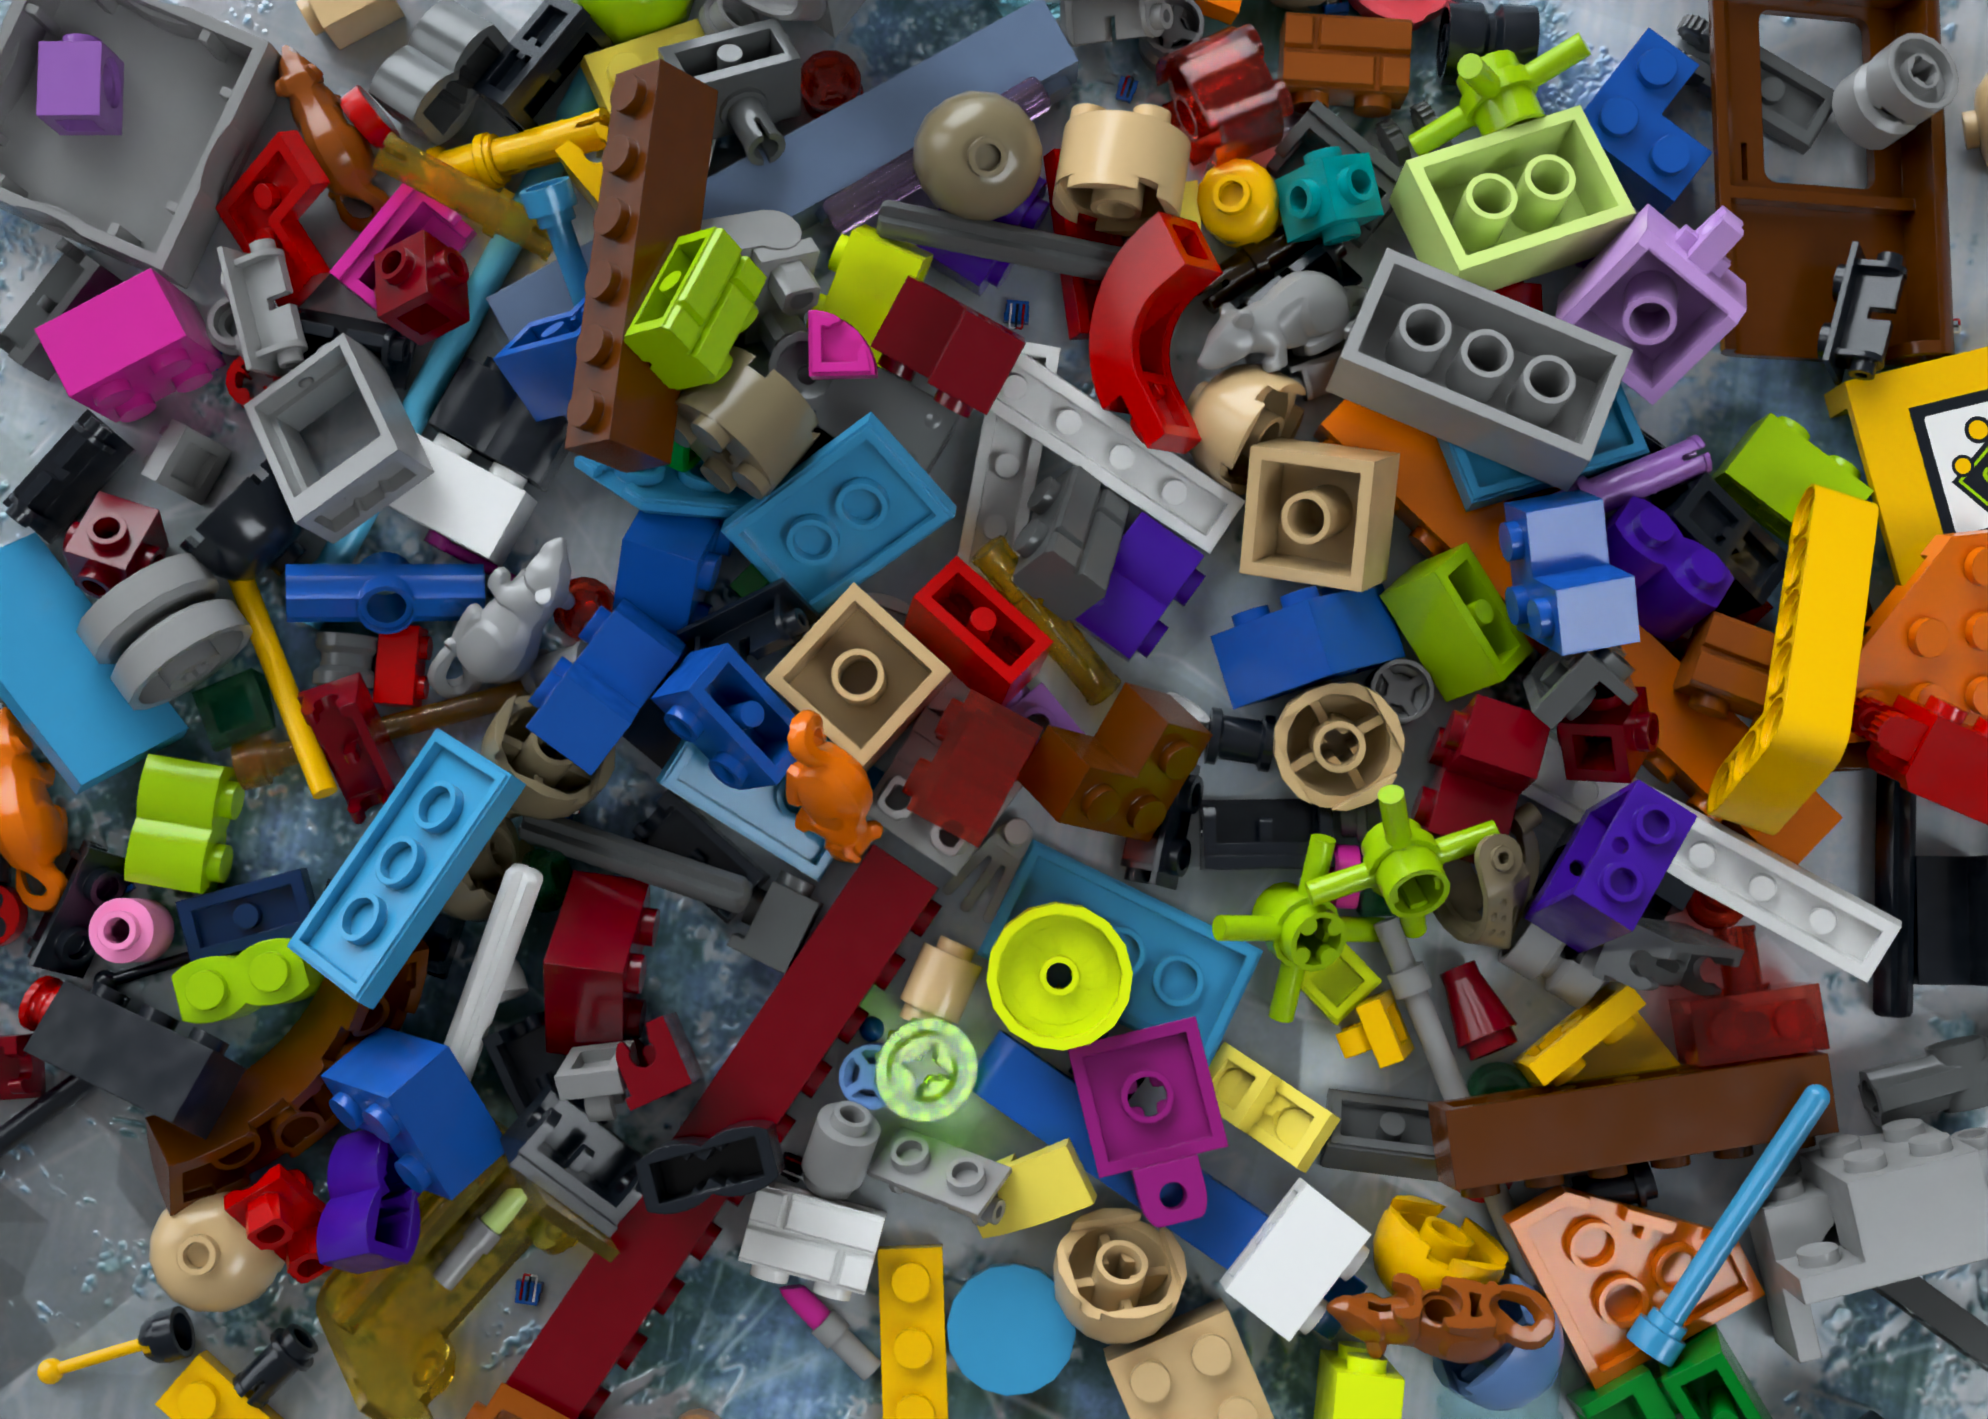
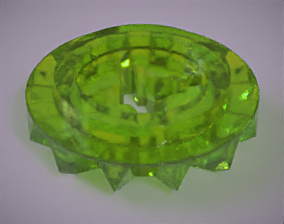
[873,1017,978,1122]

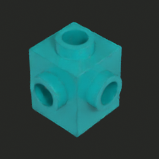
[1274,146,1384,245]

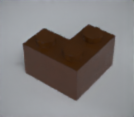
[1017,682,1213,842]

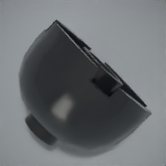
[179,459,306,582]

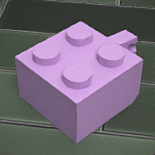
[1556,204,1747,405]

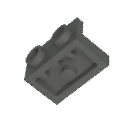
[1521,646,1639,730]

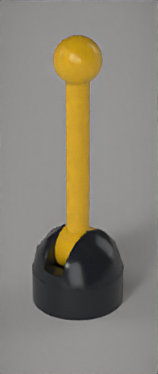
[37,1306,196,1384]

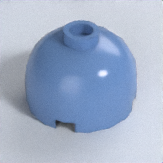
[1433,1273,1565,1411]

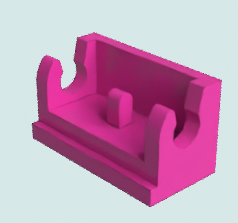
[329,175,477,312]

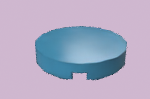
[947,1262,1076,1396]

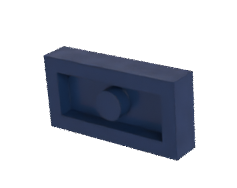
[175,868,316,962]

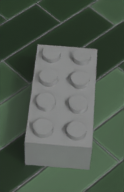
[1325,248,1633,492]

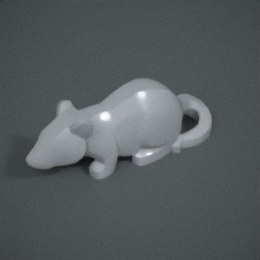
[1198,270,1368,373]
[427,537,576,699]

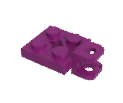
[1067,1016,1229,1228]

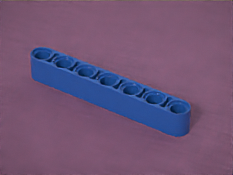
[963,1030,1368,1341]

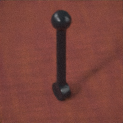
[92,951,190,990]

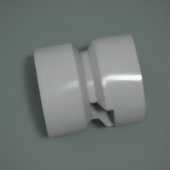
[1832,33,1959,150]
[1498,891,1604,1009]

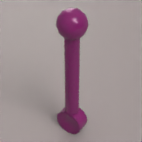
[423,529,516,581]

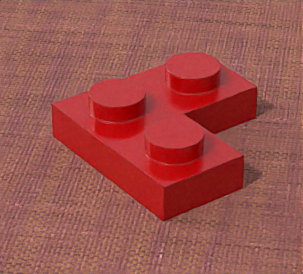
[215,130,330,307]

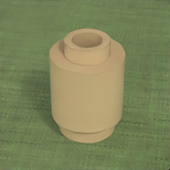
[899,935,983,1036]

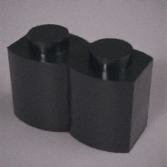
[428,356,569,492]
[635,1119,786,1214]

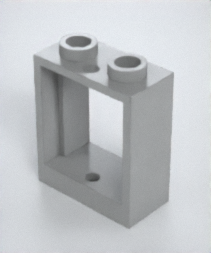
[243,333,434,544]

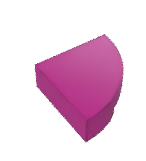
[808,310,878,380]

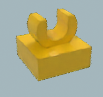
[1335,989,1415,1069]

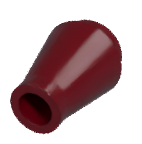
[1439,960,1519,1062]

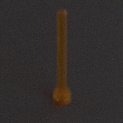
[231,680,530,791]

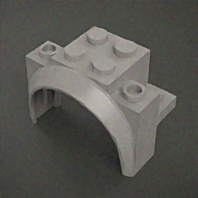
[1749,1118,1988,1363]

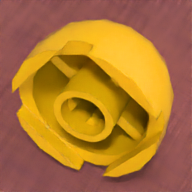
[1373,1195,1509,1295]

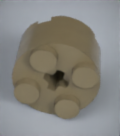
[674,346,820,500]

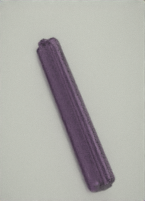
[823,77,1052,234]

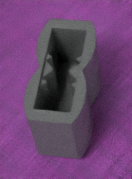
[368,0,509,146]

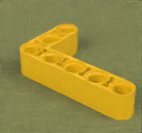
[1706,484,1879,836]

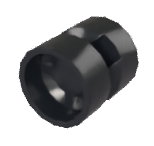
[1436,0,1540,86]

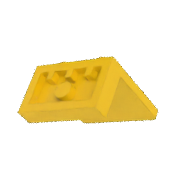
[1512,981,1681,1087]

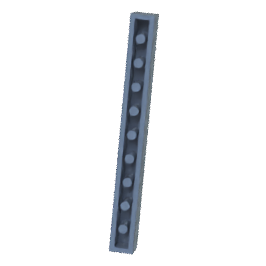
[486,0,1079,342]

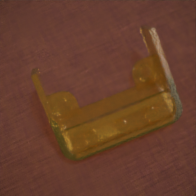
[315,1117,620,1419]

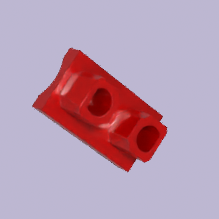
[224,1163,332,1284]

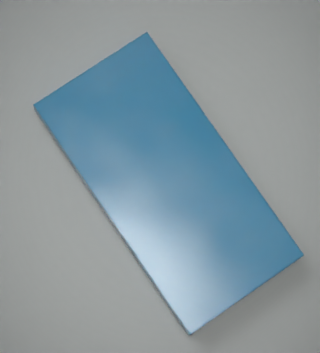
[0,532,189,795]
[287,728,527,1010]
[977,839,1264,1067]

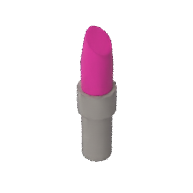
[779,1284,881,1381]

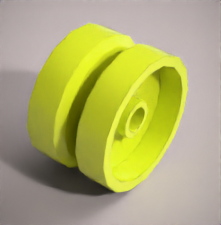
[986,901,1133,1051]

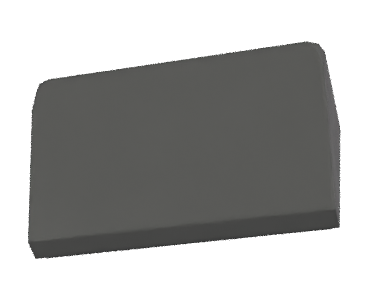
[1320,1088,1440,1182]

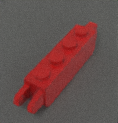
[1851,694,1988,825]

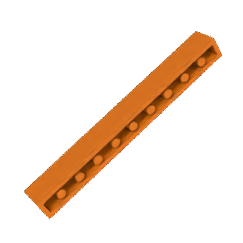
[1313,399,1843,865]

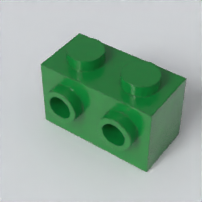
[1655,1323,1773,1419]

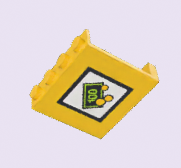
[1824,347,1988,603]

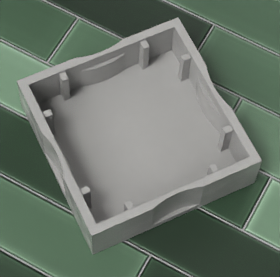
[0,0,281,289]

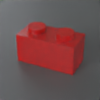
[373,625,433,708]

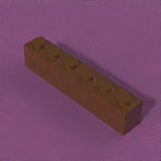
[564,59,718,473]
[1427,1047,1839,1198]

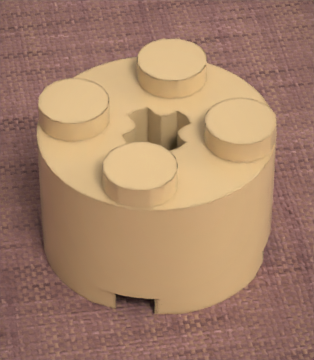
[1052,103,1191,236]

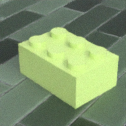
[1389,105,1636,291]

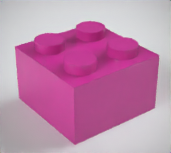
[34,268,227,423]

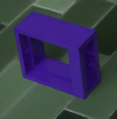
[1524,779,1697,953]

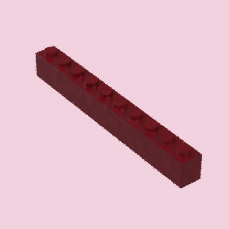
[505,844,942,1419]

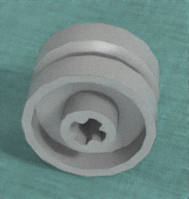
[76,552,253,710]

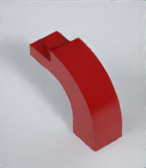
[1089,211,1223,454]

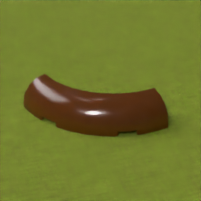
[145,939,429,1216]

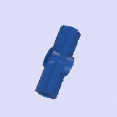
[285,551,486,635]

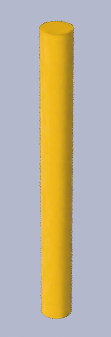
[227,579,338,799]

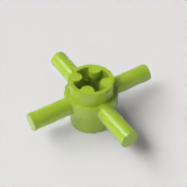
[1408,32,1591,156]
[1305,784,1500,939]
[1212,833,1386,1023]

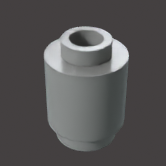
[801,1101,881,1201]

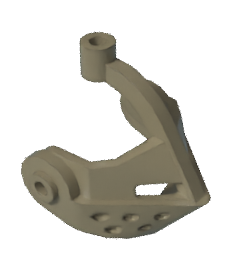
[1433,802,1543,950]

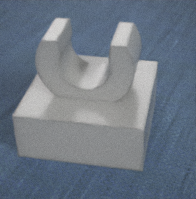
[141,418,233,506]
[554,1040,640,1122]

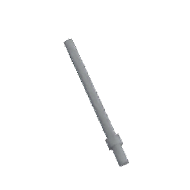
[1373,916,1537,1286]

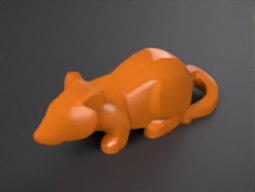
[0,707,68,912]
[786,710,883,864]

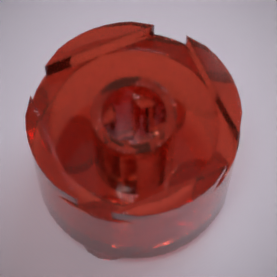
[1155,24,1294,175]

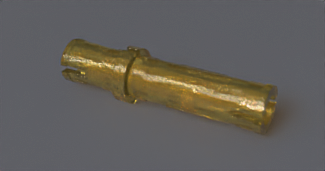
[373,132,554,262]
[971,535,1121,706]

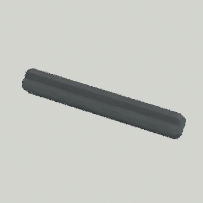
[876,200,1122,282]
[518,816,753,913]

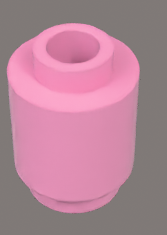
[89,898,174,963]

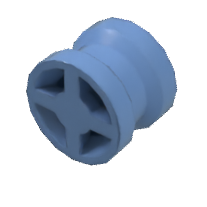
[839,1042,905,1110]

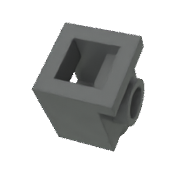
[727,870,824,974]

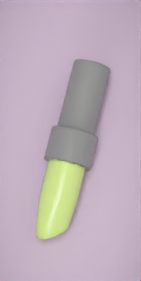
[432,1188,532,1291]

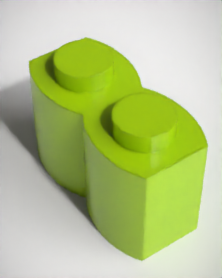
[124,754,245,894]
[171,938,324,1024]

